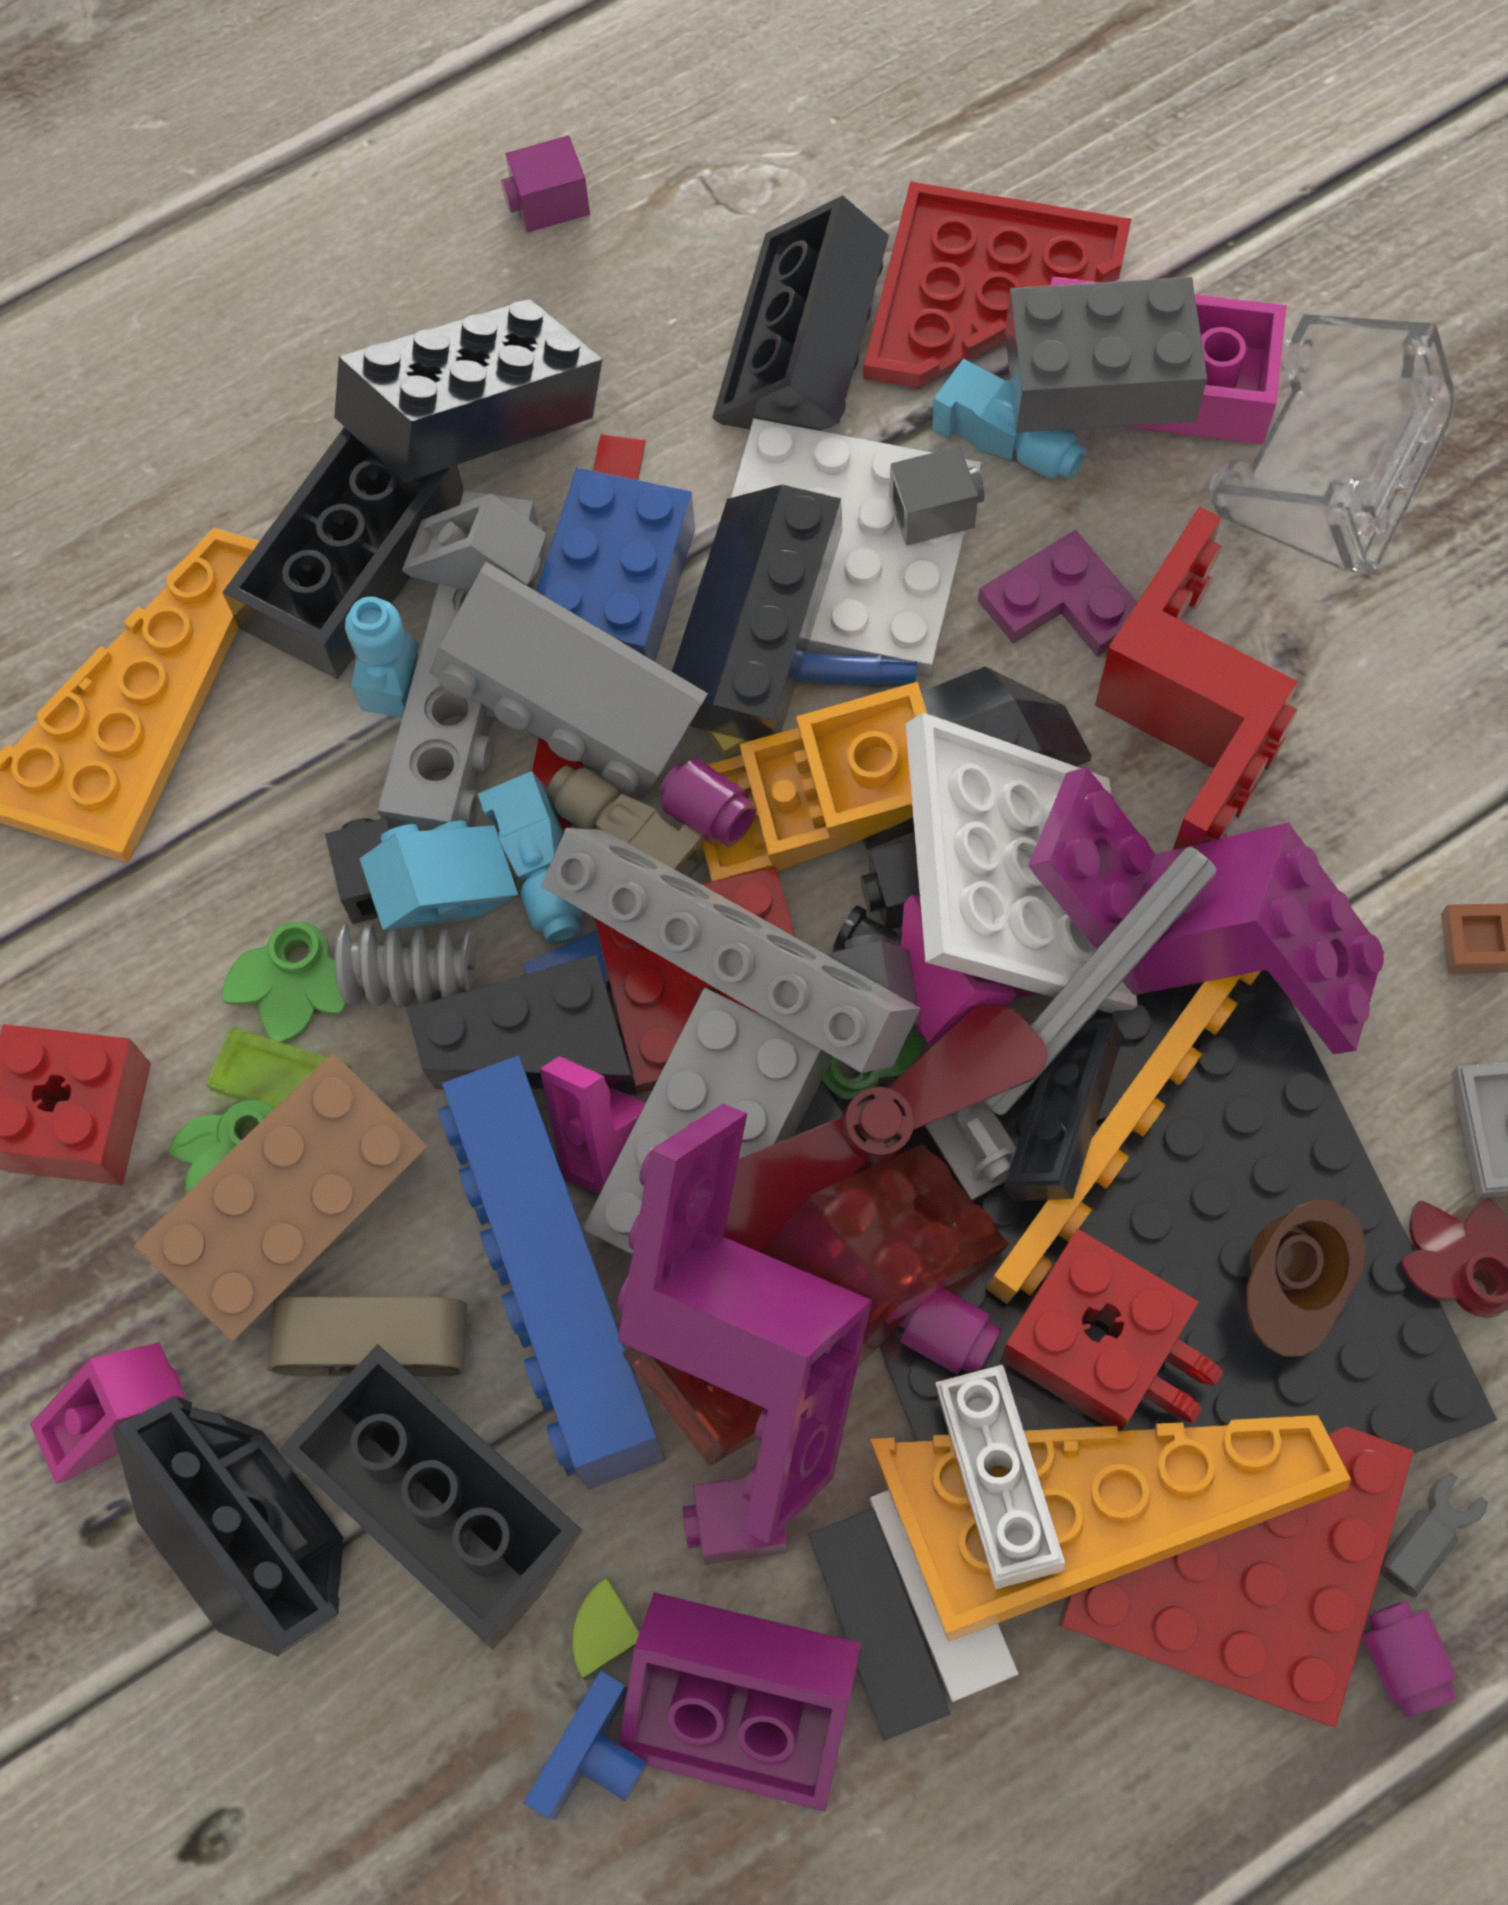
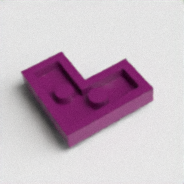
[978,529,1137,657]

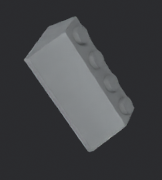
[429,562,708,798]

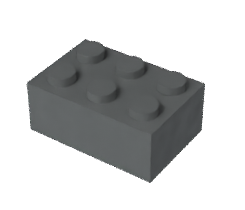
[1005,277,1207,433]

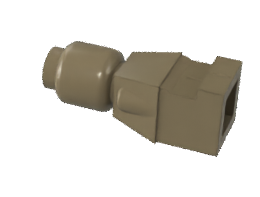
[547,765,704,878]

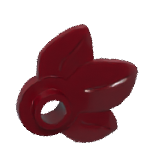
[1400,1198,1508,1318]

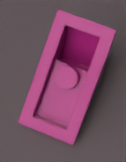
[540,1056,646,1195]

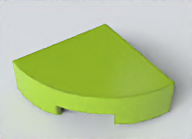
[572,1577,640,1680]

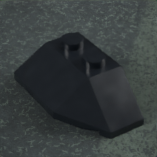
[862,666,1092,850]
[113,1395,343,1656]

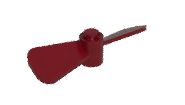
[724,1004,1047,1255]

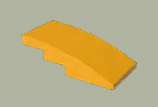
[702,682,927,881]

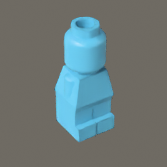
[932,359,1087,480]
[345,597,420,718]
[478,771,584,944]

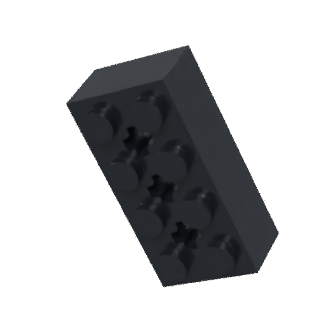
[334,299,603,483]
[222,427,464,679]

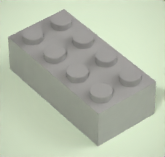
[582,988,833,1254]

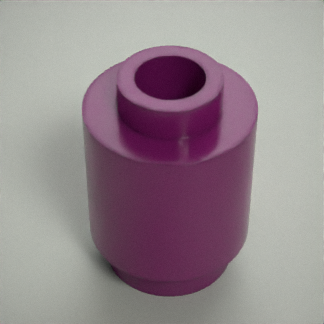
[660,759,756,847]
[895,1282,1003,1375]
[1361,1600,1458,1717]

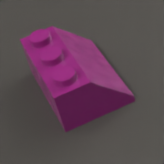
[619,1592,861,1811]

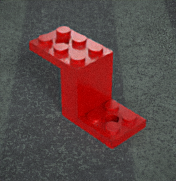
[1095,506,1298,850]

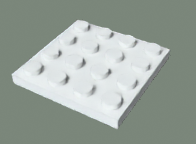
[731,418,981,676]
[905,712,1138,1014]

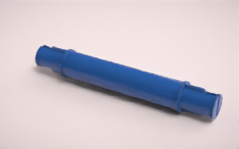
[797,653,917,688]

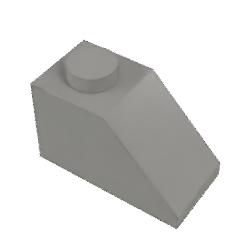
[402,493,547,591]

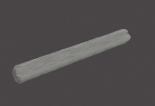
[982,847,1217,1116]

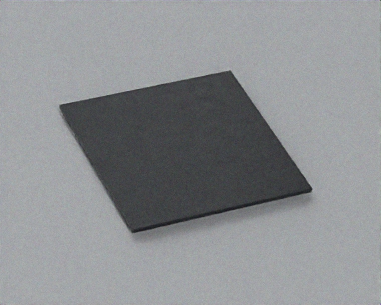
[836,970,1497,1454]

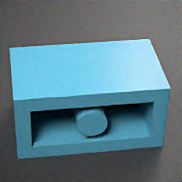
[359,820,518,930]

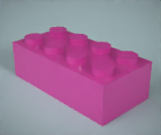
[1051,277,1287,445]

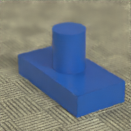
[523,1670,648,1820]

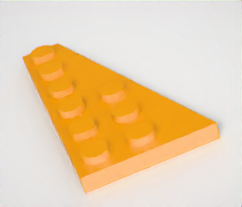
[0,528,260,863]
[870,1415,1351,1642]

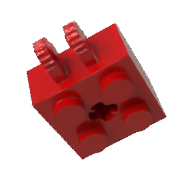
[0,1024,151,1186]
[1000,1228,1223,1431]

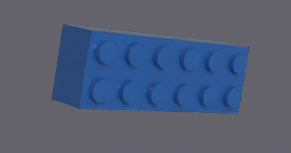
[437,1055,665,1490]

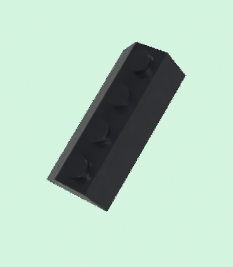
[712,195,889,431]
[672,484,842,741]
[279,1344,583,1650]

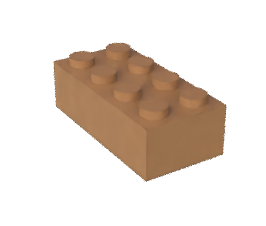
[134,1052,428,1342]

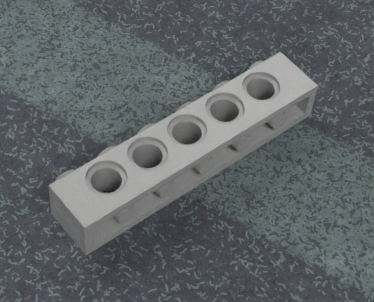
[377,490,546,831]
[541,828,921,1073]

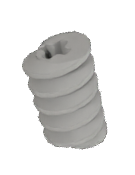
[335,924,476,1007]

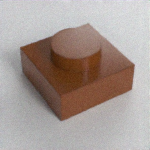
[1441,903,1508,974]

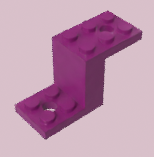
[1028,767,1384,1054]
[618,1104,872,1543]

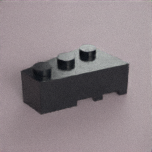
[407,954,637,1095]

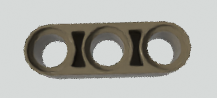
[268,1297,467,1376]

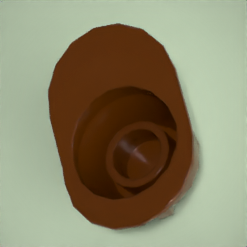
[1246,1199,1366,1356]

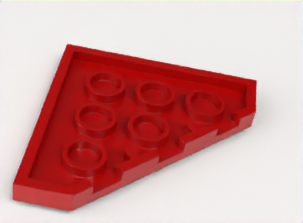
[863,181,1131,389]
[1058,1426,1414,1728]

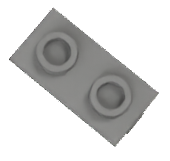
[925,1102,1016,1201]

